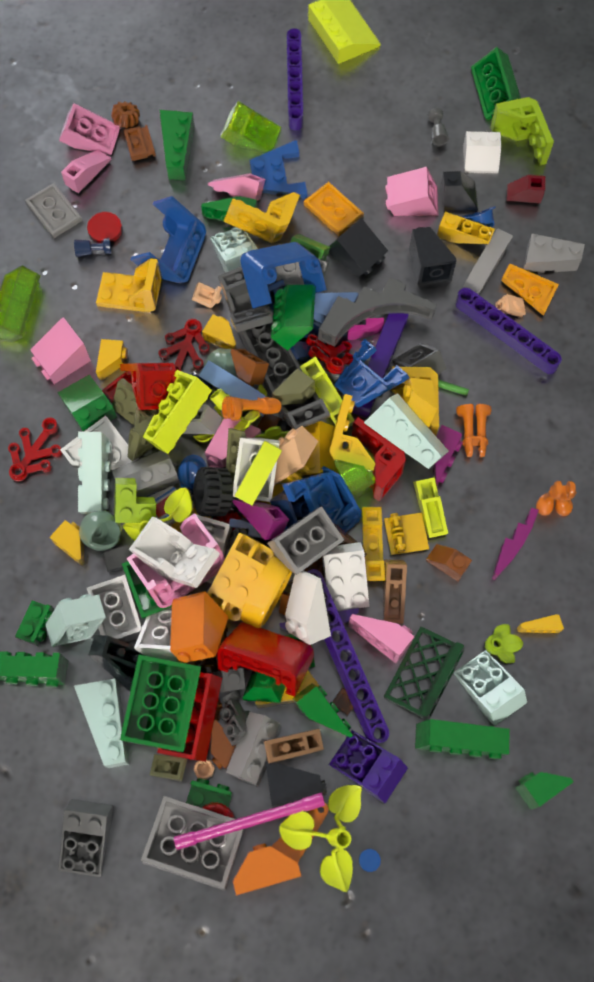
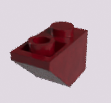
[507,175,546,203]

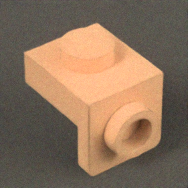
[192,282,222,308]
[495,294,526,317]

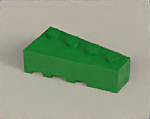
[160,110,195,181]
[0,651,68,688]
[415,719,510,759]

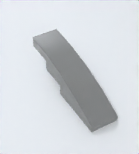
[463,228,513,295]

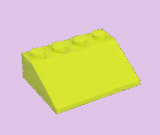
[308,0,381,64]

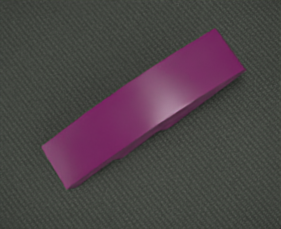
[492,508,539,580]

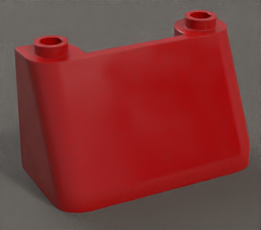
[217,622,314,697]

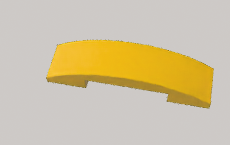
[362,507,385,581]

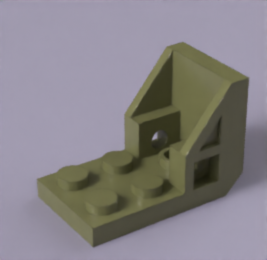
[112,378,159,461]

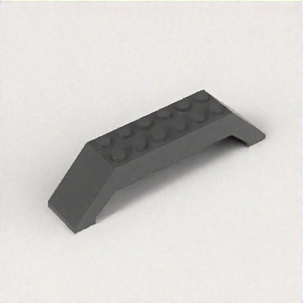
[218,266,330,430]

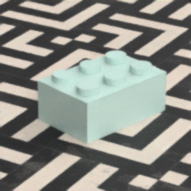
[46,594,106,647]

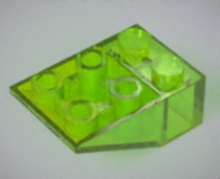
[220,101,281,153]

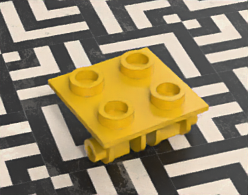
[384,512,429,555]

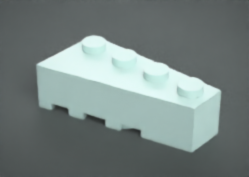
[364,393,449,469]
[78,431,112,514]
[74,678,129,768]

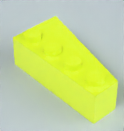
[143,370,212,454]

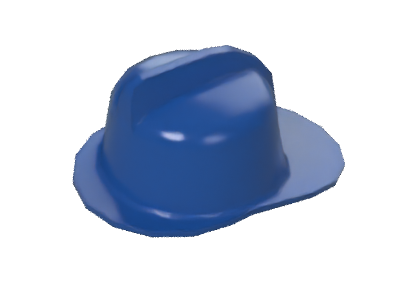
[460,206,496,227]
[177,455,207,500]

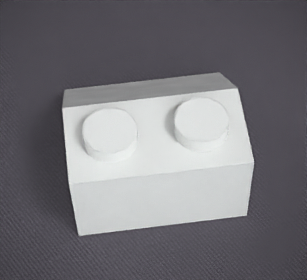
[463,132,501,173]

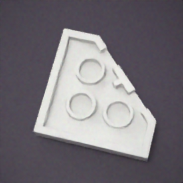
[60,416,139,470]

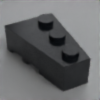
[88,635,146,692]

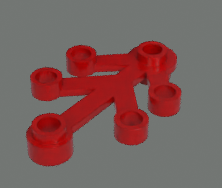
[158,319,210,371]
[306,334,353,374]
[8,417,62,481]

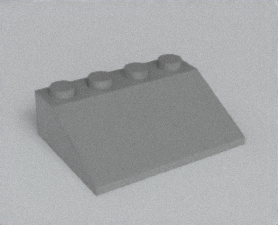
[141,796,244,891]

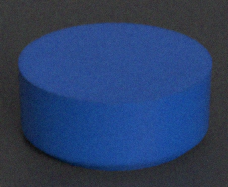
[359,849,381,872]

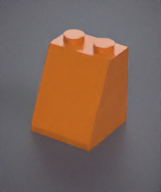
[170,591,229,663]

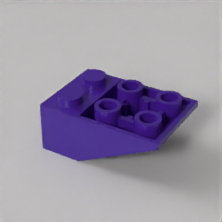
[329,730,408,804]

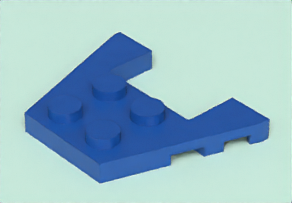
[250,140,308,199]
[334,339,410,408]
[283,472,344,523]

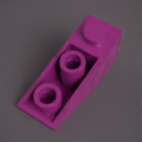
[433,425,463,486]
[233,499,289,540]

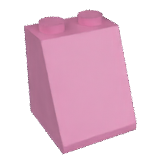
[385,167,439,216]
[31,317,91,384]
[205,418,261,468]

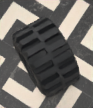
[193,467,233,517]

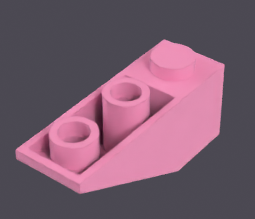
[61,150,111,193]
[208,174,265,201]

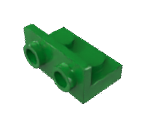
[15,600,55,646]
[186,778,233,808]

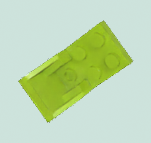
[490,97,554,165]

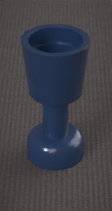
[74,238,112,257]

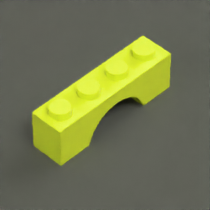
[300,357,355,428]

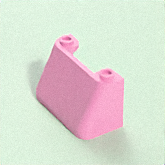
[126,514,225,608]

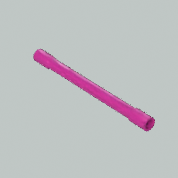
[174,793,325,850]

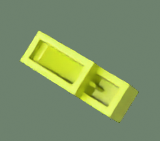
[235,441,282,506]
[413,477,448,538]

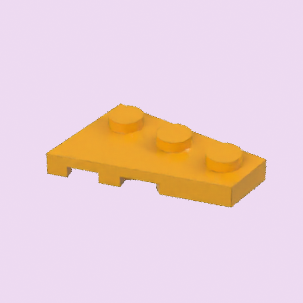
[501,263,559,316]

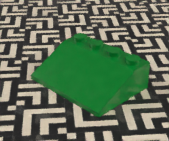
[120,655,201,752]

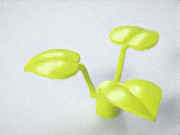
[193,384,267,442]
[123,488,193,541]
[279,785,362,892]

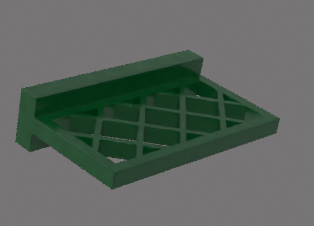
[384,626,464,721]

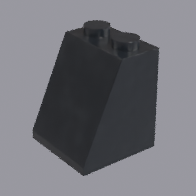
[329,218,388,277]
[409,227,457,285]
[265,761,327,808]

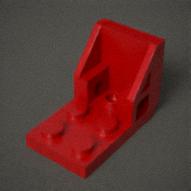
[120,363,176,410]
[352,417,406,502]

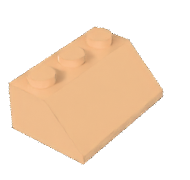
[274,426,318,485]

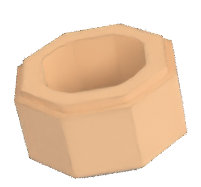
[194,759,215,780]

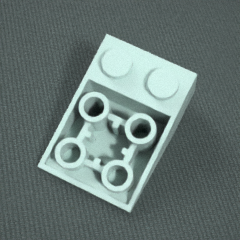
[210,227,258,273]
[454,650,527,726]

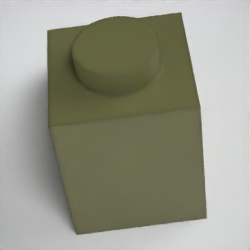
[272,369,315,405]

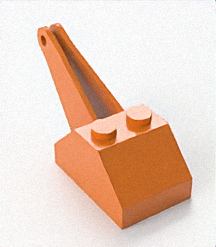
[233,803,329,895]

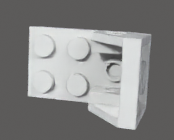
[129,517,220,588]

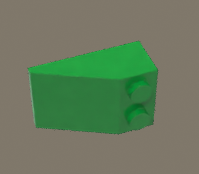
[57,375,117,432]
[122,561,172,619]

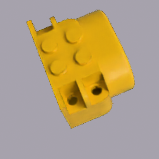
[207,533,292,628]

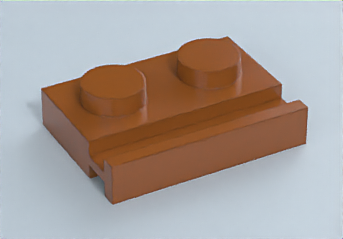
[124,125,156,161]

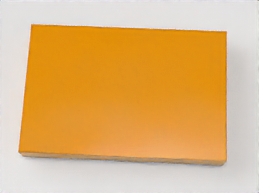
[304,182,364,236]

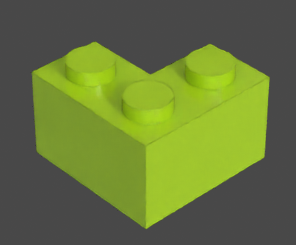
[114,478,156,523]

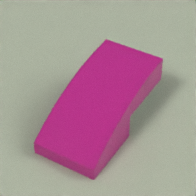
[347,318,384,340]

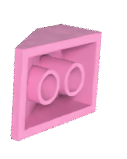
[59,103,120,155]
[348,614,414,663]

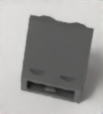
[58,799,113,877]

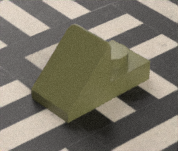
[150,754,187,782]

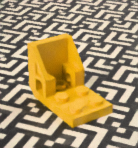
[223,192,300,243]
[96,259,162,312]
[390,367,439,436]
[329,394,375,471]

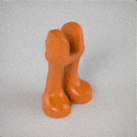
[222,396,281,421]
[456,404,492,457]
[536,481,577,516]

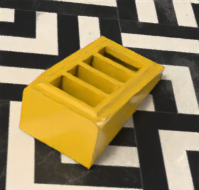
[517,614,564,633]

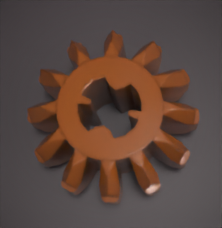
[111,101,140,129]

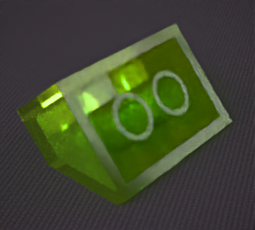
[333,459,375,500]

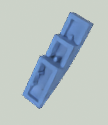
[199,360,267,417]

